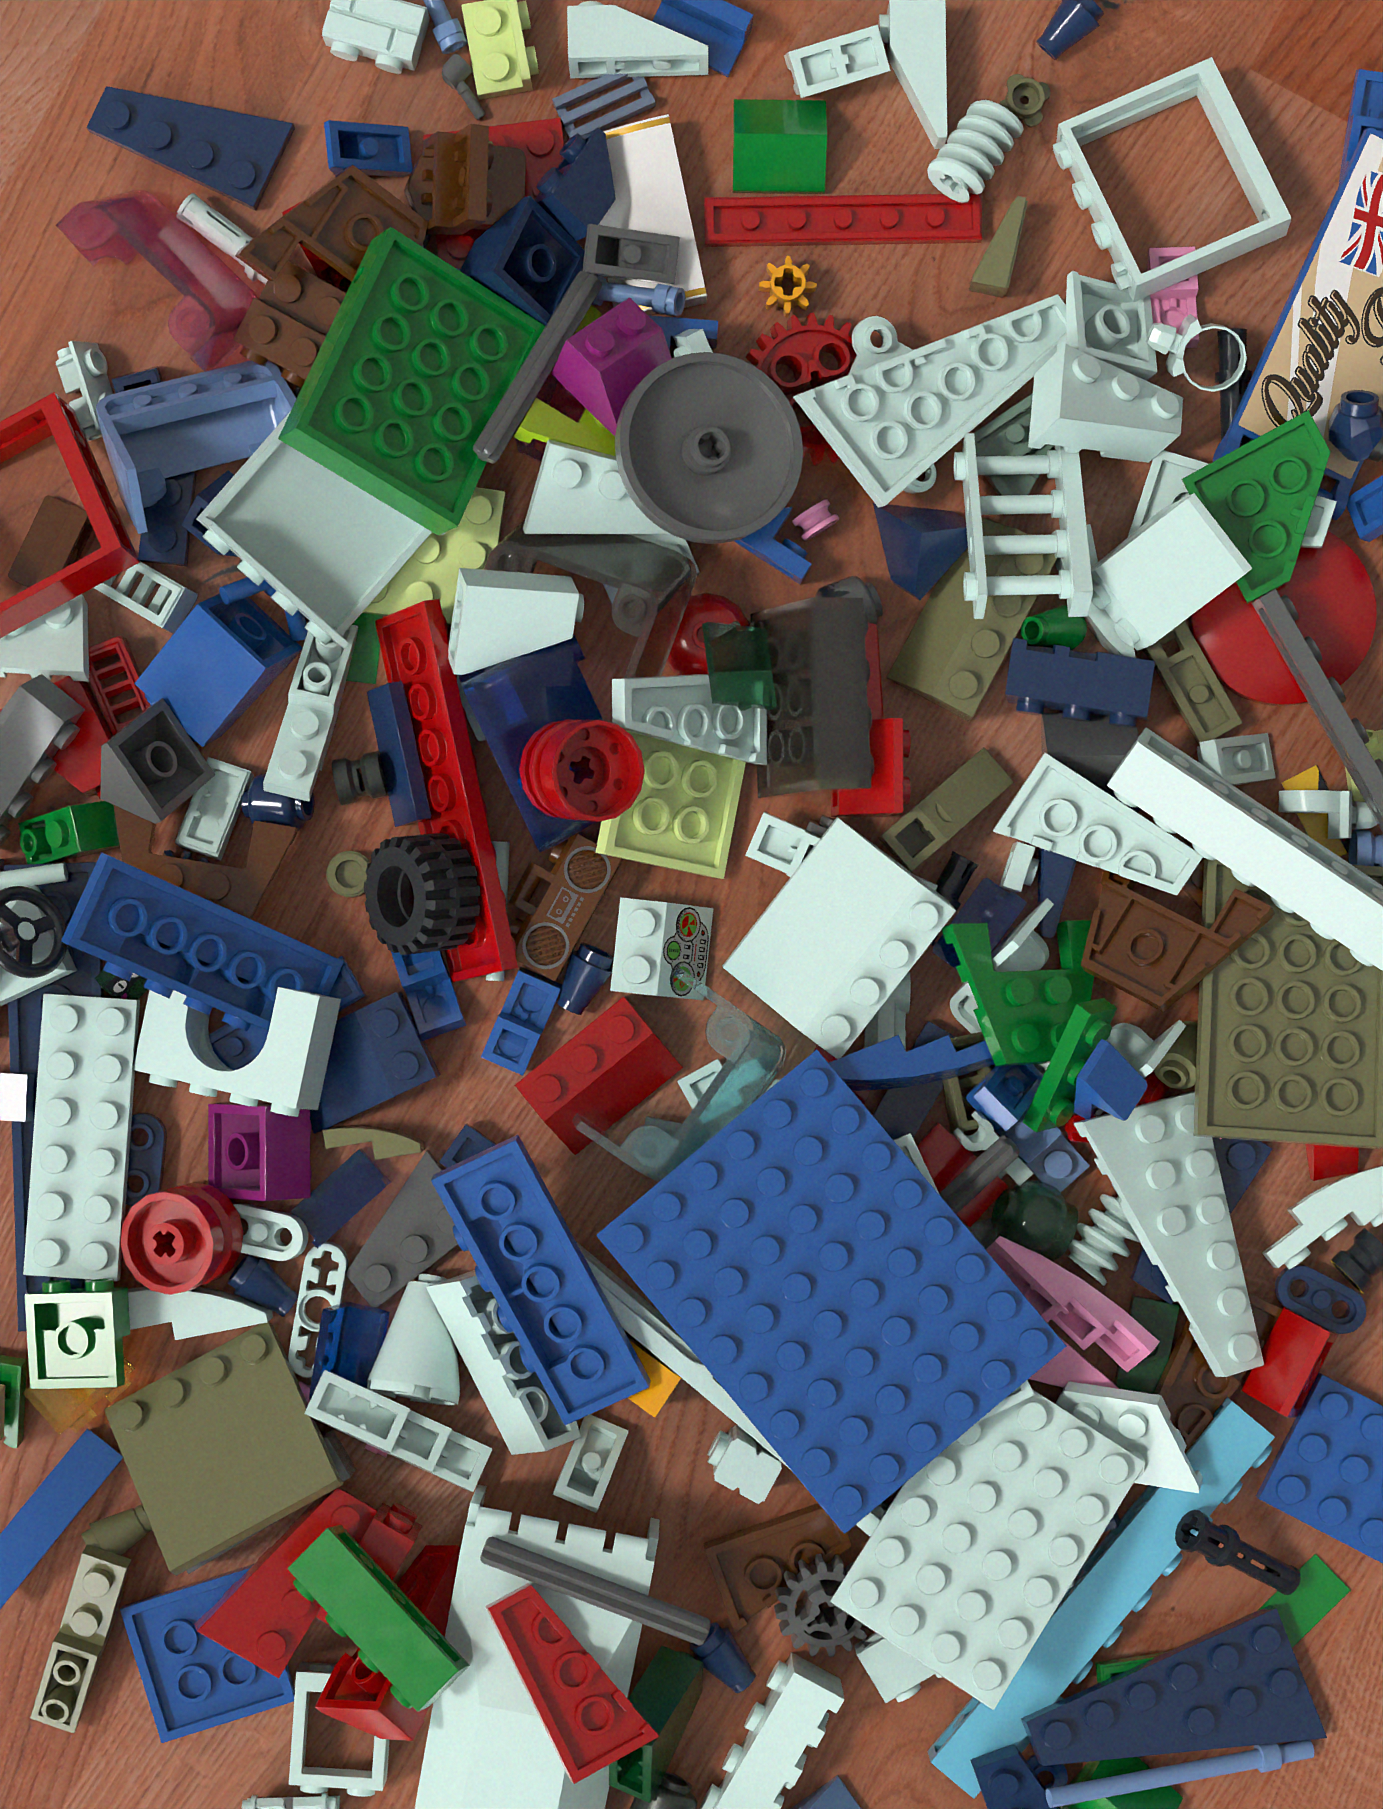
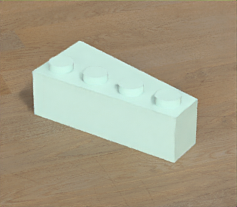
[426,1270,581,1455]
[700,1652,845,1809]

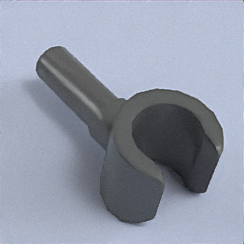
[441,54,486,120]

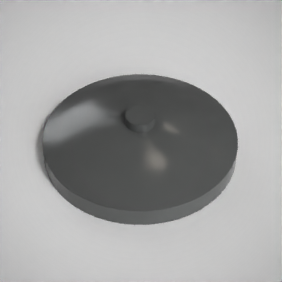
[615,352,803,544]

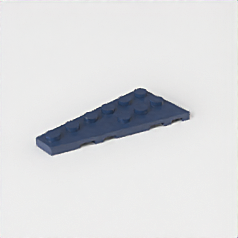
[1021,1605,1327,1766]

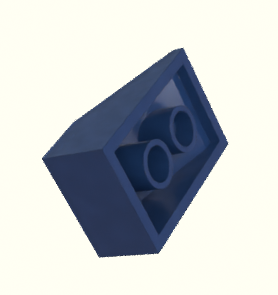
[310,991,441,1134]

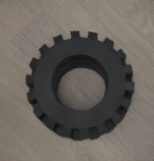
[364,833,480,955]

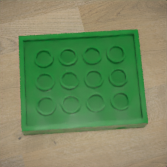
[278,227,545,536]

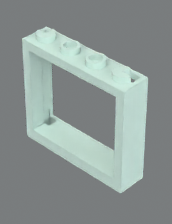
[1053,57,1292,302]

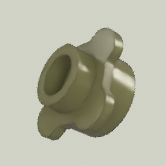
[999,74,1051,127]

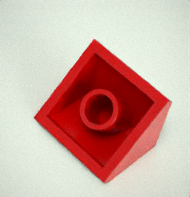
[1241,1308,1338,1417]

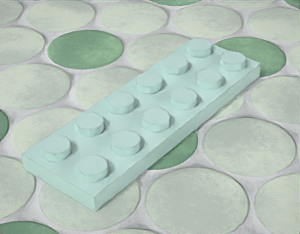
[23,994,140,1281]

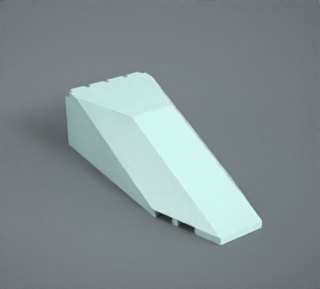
[415,1485,660,1809]

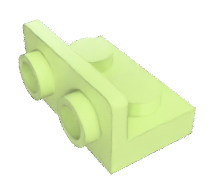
[461,0,539,100]

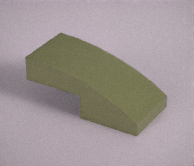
[323,1126,425,1160]

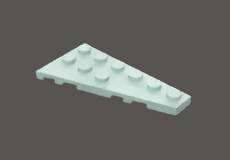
[793,294,1066,508]
[1074,1091,1264,1377]

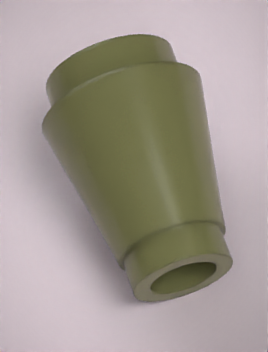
[81,1504,152,1556]

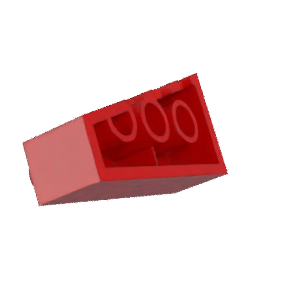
[194,1487,377,1679]

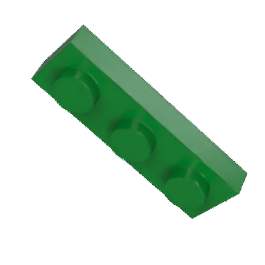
[1023,998,1117,1133]

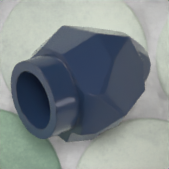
[1328,390,1383,462]

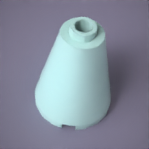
[367,1274,460,1406]

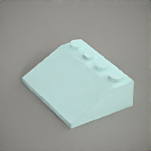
[722,817,956,1059]

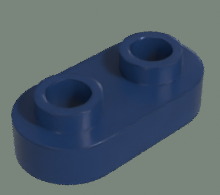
[126,1113,167,1206]
[1275,1264,1366,1334]

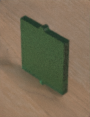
[702,621,777,711]

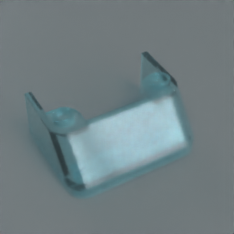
[572,967,786,1182]

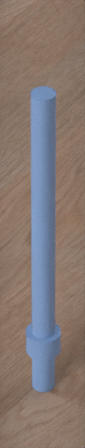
[1046,1740,1314,1808]

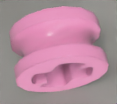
[792,499,839,541]

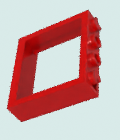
[0,392,140,638]

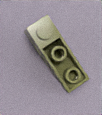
[878,747,1014,872]

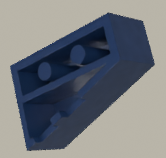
[1005,638,1155,728]

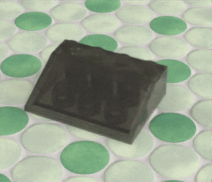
[750,597,874,798]

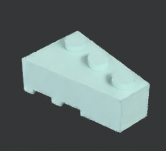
[1028,344,1183,463]

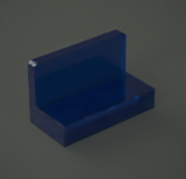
[290,1148,392,1249]
[309,1301,390,1400]

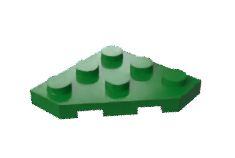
[1181,410,1331,604]

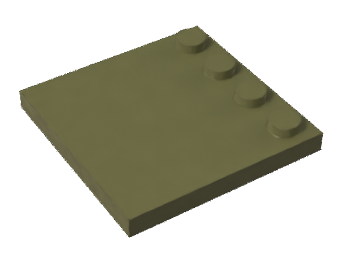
[104,1321,343,1576]

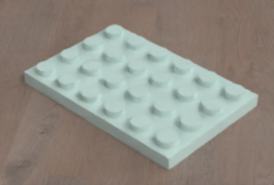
[830,1389,1145,1710]

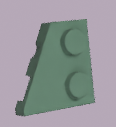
[962,393,1055,516]

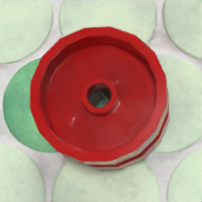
[120,1182,244,1295]

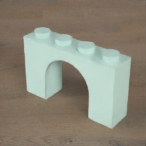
[133,987,341,1117]

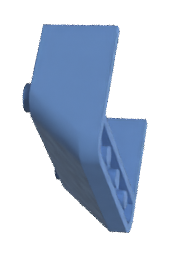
[96,361,296,534]

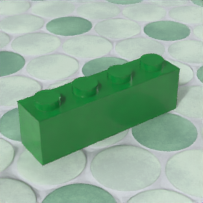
[287,1525,470,1712]

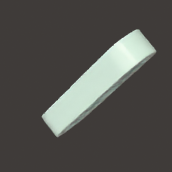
[288,1242,348,1378]

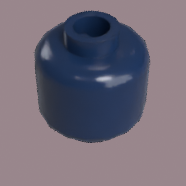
[242,773,315,831]

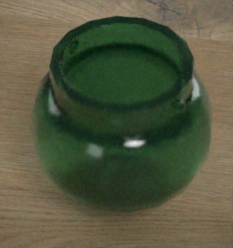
[992,1180,1079,1261]

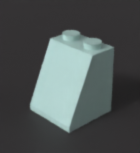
[1091,493,1252,651]

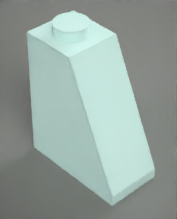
[448,568,584,675]

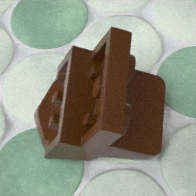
[404,124,526,235]

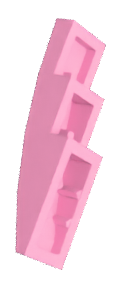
[985,1236,1160,1372]

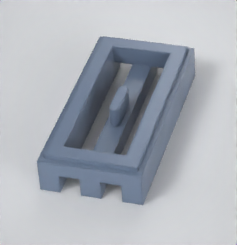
[552,74,656,139]

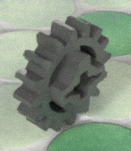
[774,1553,867,1657]

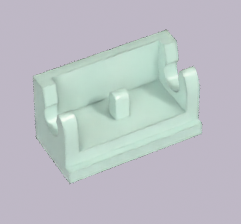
[784,25,891,98]

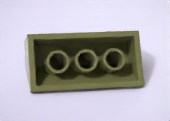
[887,517,1057,721]

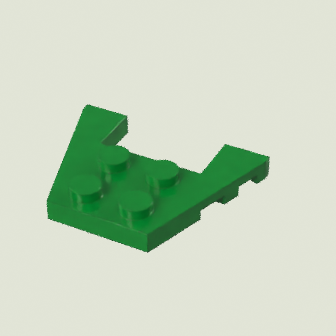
[942,920,1094,1066]

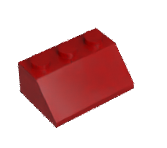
[514,996,683,1155]

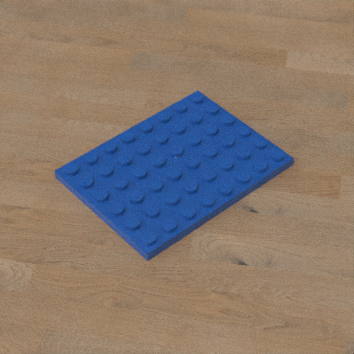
[596,1050,1067,1534]

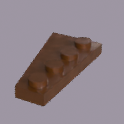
[1153,1293,1283,1454]

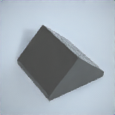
[100,698,215,824]
[1041,713,1139,793]

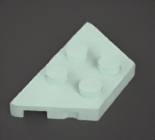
[1055,1381,1203,1493]

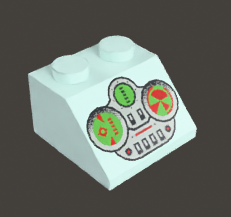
[610,897,713,1000]

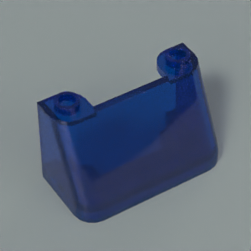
[459,633,604,853]

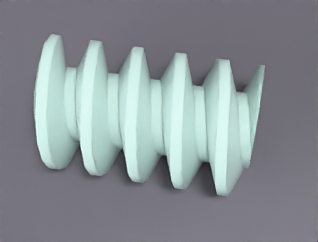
[927,100,1024,203]
[1064,1183,1140,1286]

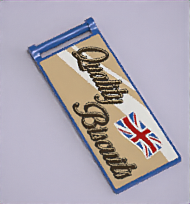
[1213,127,1383,521]

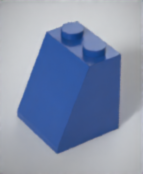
[134,593,303,747]

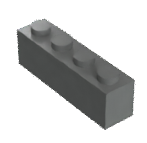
[0,674,85,847]

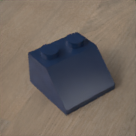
[460,196,585,326]

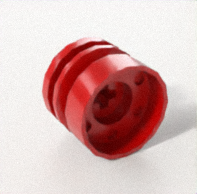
[519,719,645,822]

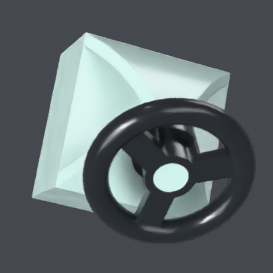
[0,885,77,1006]

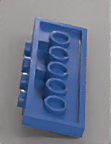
[61,852,344,1032]
[431,1135,651,1426]

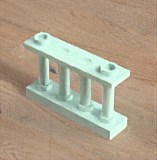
[954,433,1093,619]

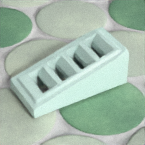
[94,561,198,634]

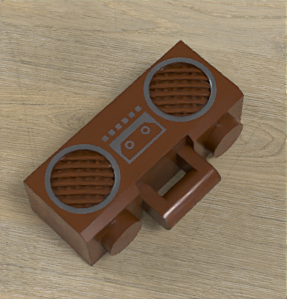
[508,831,623,981]

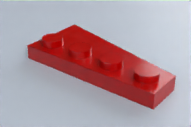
[485,1583,660,1784]

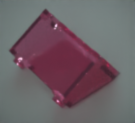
[56,189,259,372]

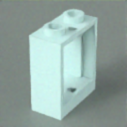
[289,1662,390,1797]

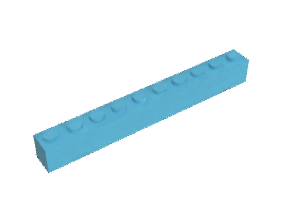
[927,1397,1275,1799]

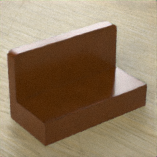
[8,495,93,588]

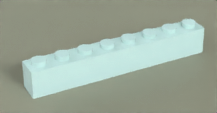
[1107,727,1383,971]

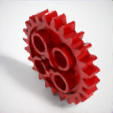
[746,313,857,466]

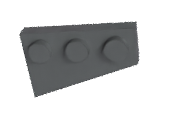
[345,1150,458,1310]

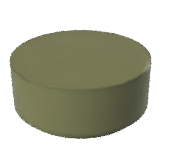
[326,851,371,897]

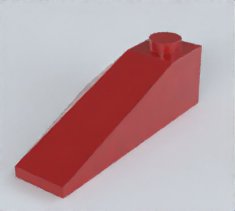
[315,1545,461,1741]

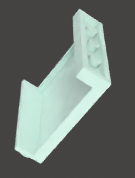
[196,411,446,649]

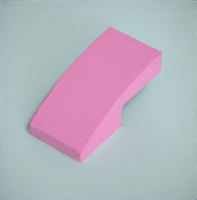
[1148,247,1199,348]

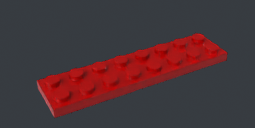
[375,599,518,982]

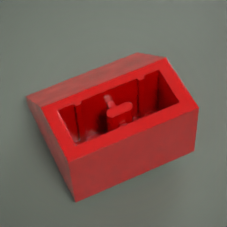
[831,718,911,817]

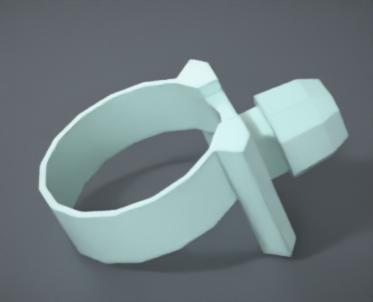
[1146,314,1247,392]
[1278,790,1377,839]

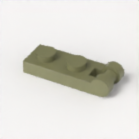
[1142,621,1242,747]

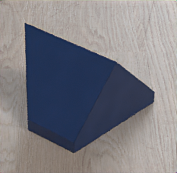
[873,503,968,600]

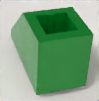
[18,801,120,864]

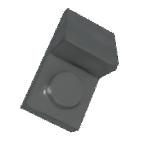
[582,224,680,285]

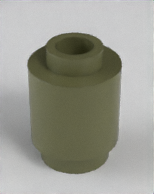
[1154,1021,1198,1089]

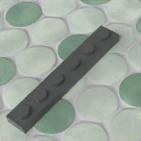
[1252,589,1383,832]

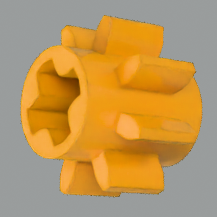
[759,256,817,318]

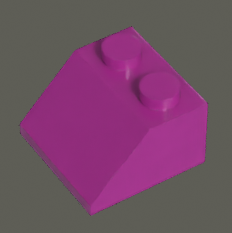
[551,297,672,436]
[208,1103,312,1201]

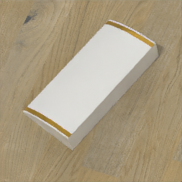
[599,114,707,315]

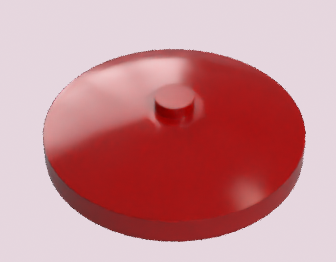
[1189,531,1377,706]

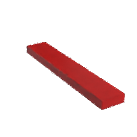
[704,193,982,247]

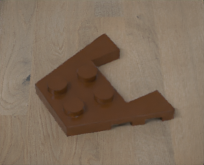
[235,165,428,282]
[114,805,298,920]
[1081,870,1275,1012]

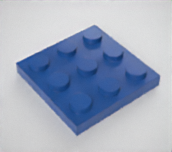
[1256,1373,1383,1563]
[120,1564,295,1743]

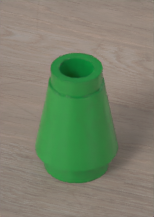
[1021,605,1087,651]

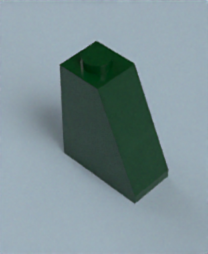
[609,1645,703,1804]

